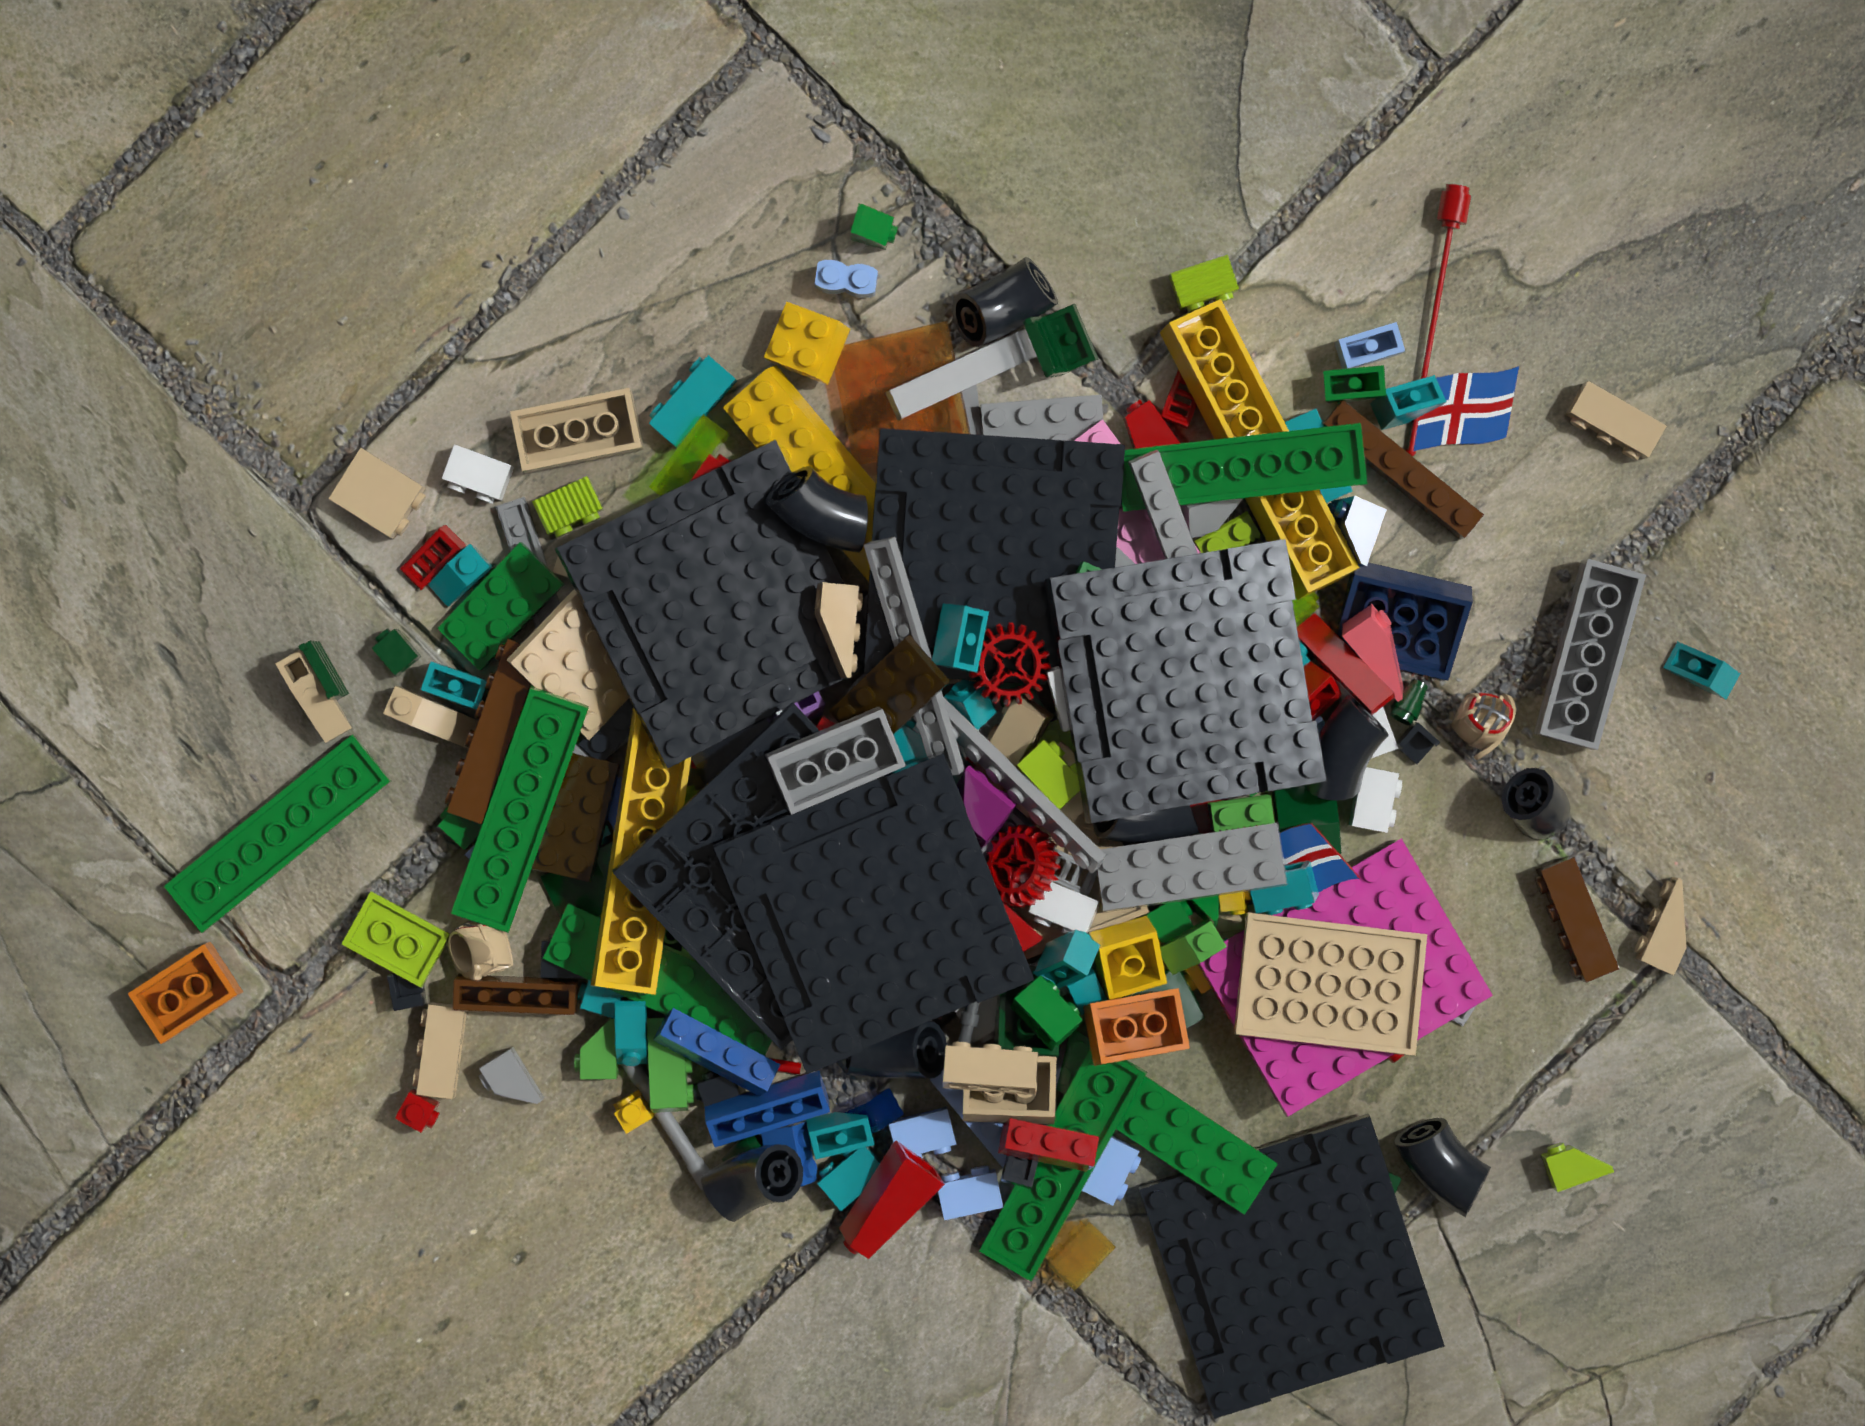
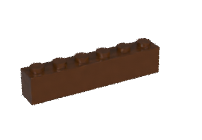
[1323,400,1484,540]
[445,639,533,824]

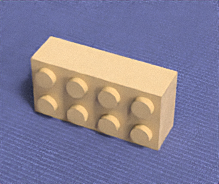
[510,388,644,473]

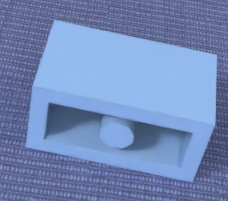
[1335,322,1405,369]
[889,1106,956,1158]
[1082,1136,1141,1206]
[938,1166,1003,1220]

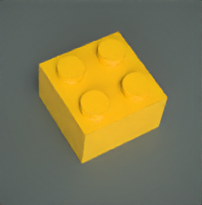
[764,301,850,385]
[1089,916,1167,1000]

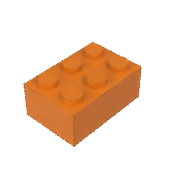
[128,942,243,1044]
[1083,988,1190,1066]

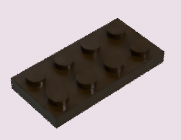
[829,635,950,735]
[532,753,621,883]

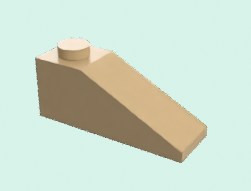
[383,686,479,749]

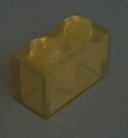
[1047,1218,1116,1291]

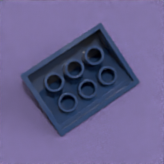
[1336,562,1473,681]

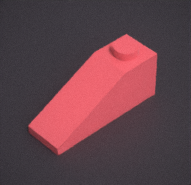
[1342,604,1403,702]

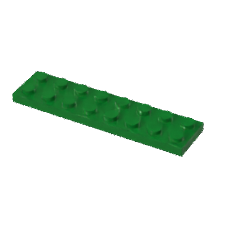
[1121,423,1368,512]
[451,686,589,933]
[164,734,391,933]
[543,903,772,1056]
[1056,1030,1278,1215]
[979,1048,1148,1282]

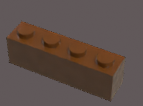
[1535,856,1619,983]
[453,974,579,1015]

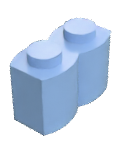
[815,260,878,298]

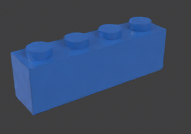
[653,1008,781,1096]
[704,1071,830,1147]

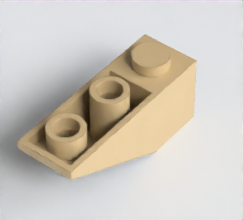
[815,582,863,678]
[275,650,352,743]
[1635,877,1686,975]

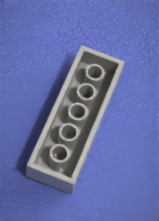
[1534,559,1646,750]
[1097,823,1288,912]

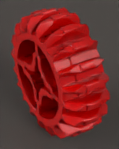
[968,622,1051,706]
[986,824,1061,907]

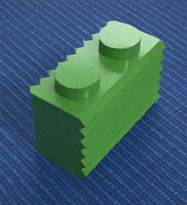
[1208,794,1275,832]

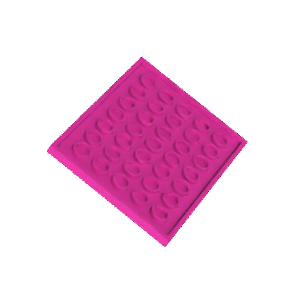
[1198,838,1493,1117]

